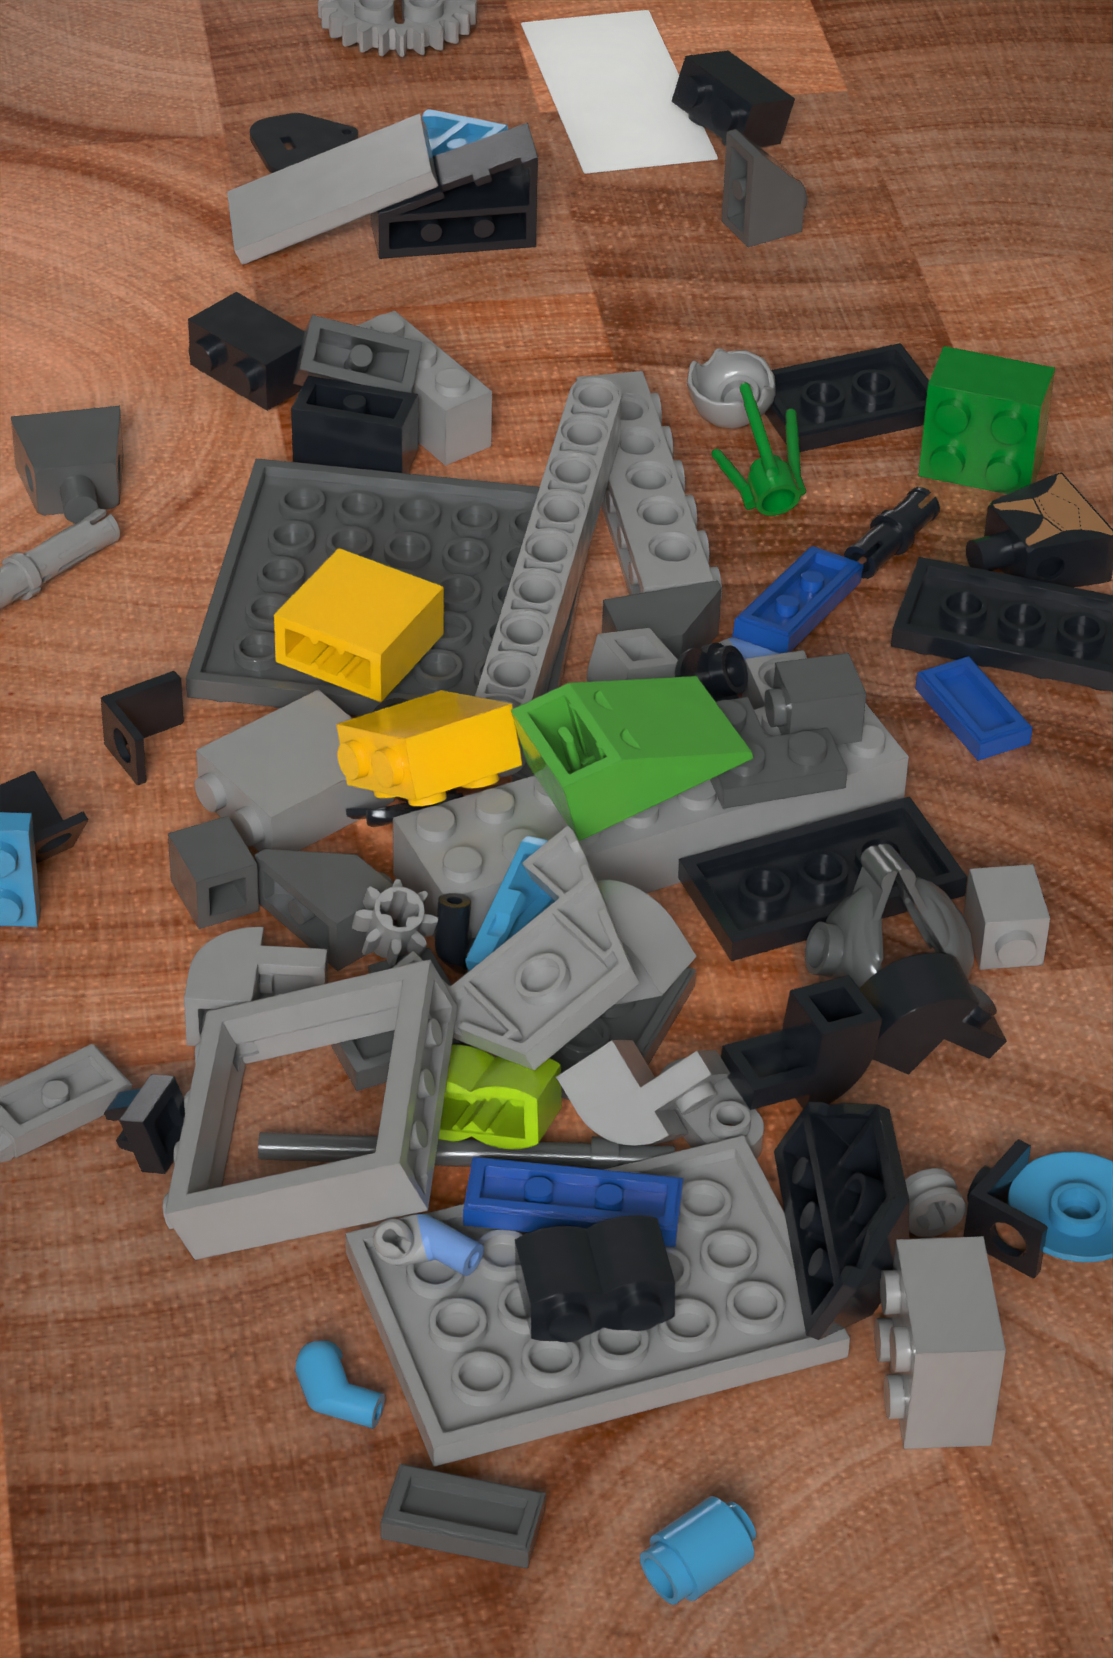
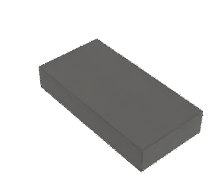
[381,1464,546,1569]

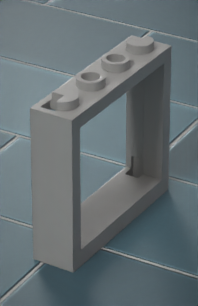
[163,960,457,1260]

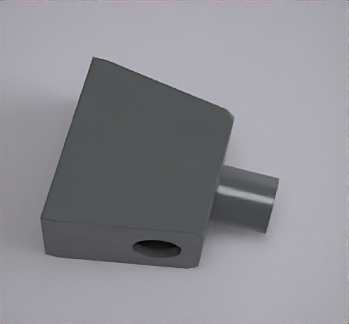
[11,405,124,524]

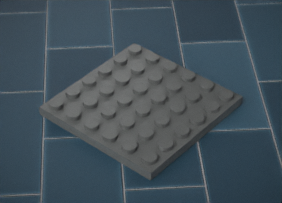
[186,458,591,716]

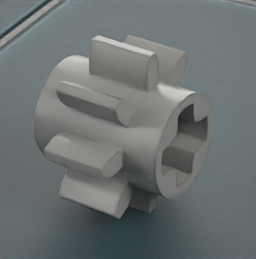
[352,879,438,967]

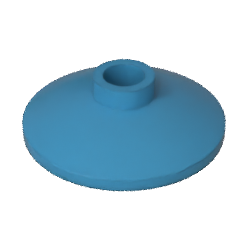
[1008,1152,1113,1262]

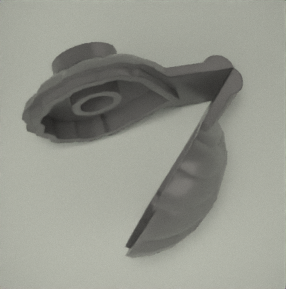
[805,844,974,989]

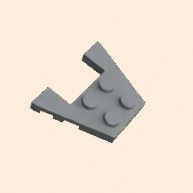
[392,825,640,1070]

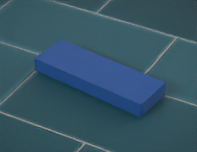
[732,546,863,654]
[463,1157,683,1247]

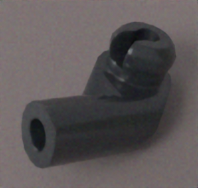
[435,893,476,975]

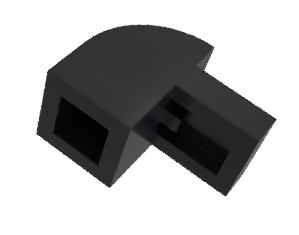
[860,953,1007,1075]
[720,975,882,1110]

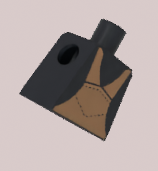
[966,472,1113,588]

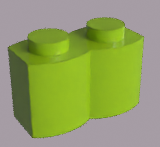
[438,1045,562,1149]

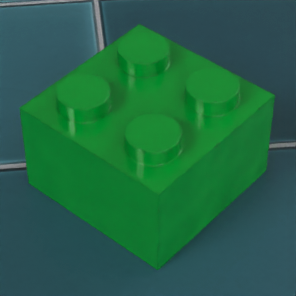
[918,346,1055,494]

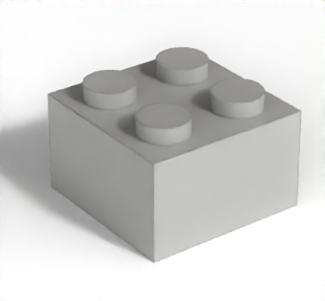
[874,1236,1006,1449]

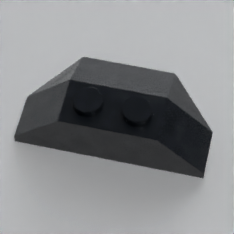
[774,1102,909,1340]

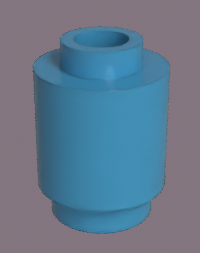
[640,1496,756,1605]

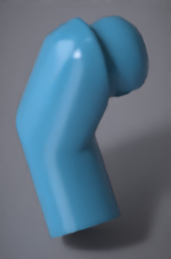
[295,1340,385,1429]

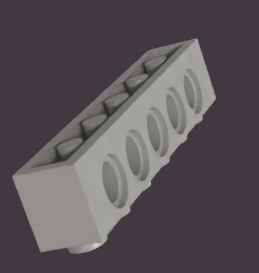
[576,371,722,598]

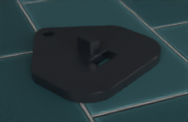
[249,113,358,173]

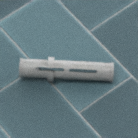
[0,508,120,610]

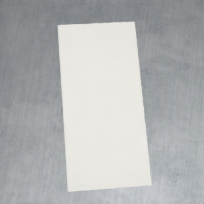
[521,10,718,174]

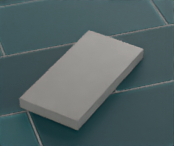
[227,113,438,264]

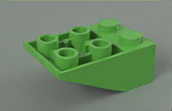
[511,676,754,841]

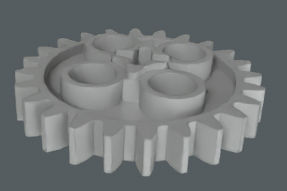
[318,0,477,57]

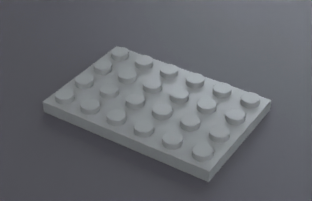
[345,1135,850,1467]

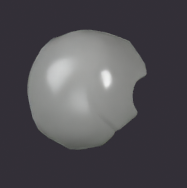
[687,348,776,429]

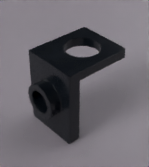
[101,671,184,786]
[0,771,89,864]
[963,1139,1048,1279]

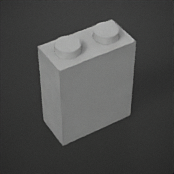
[194,689,394,852]

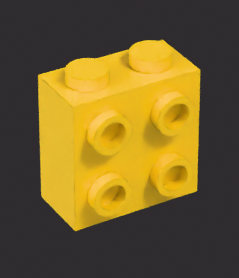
[274,548,444,702]
[336,690,522,806]

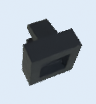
[104,1074,185,1174]

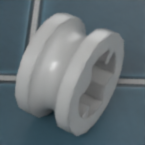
[905,1168,966,1237]

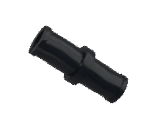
[844,487,940,579]

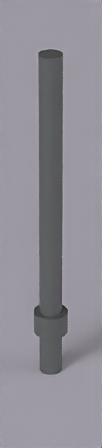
[258,1132,675,1170]

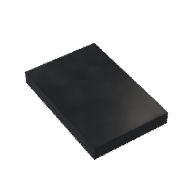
[765,343,929,452]

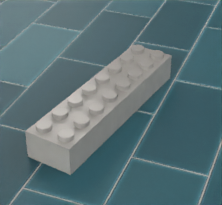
[393,703,909,939]

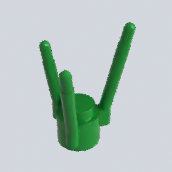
[711,382,806,516]

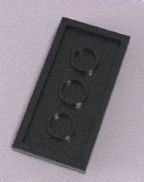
[891,557,1113,692]
[678,796,967,961]

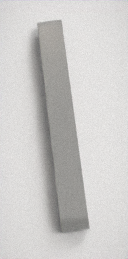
[475,376,622,777]

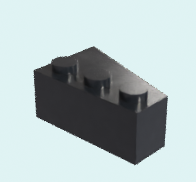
[371,123,538,259]

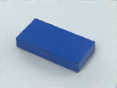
[915,656,1032,761]

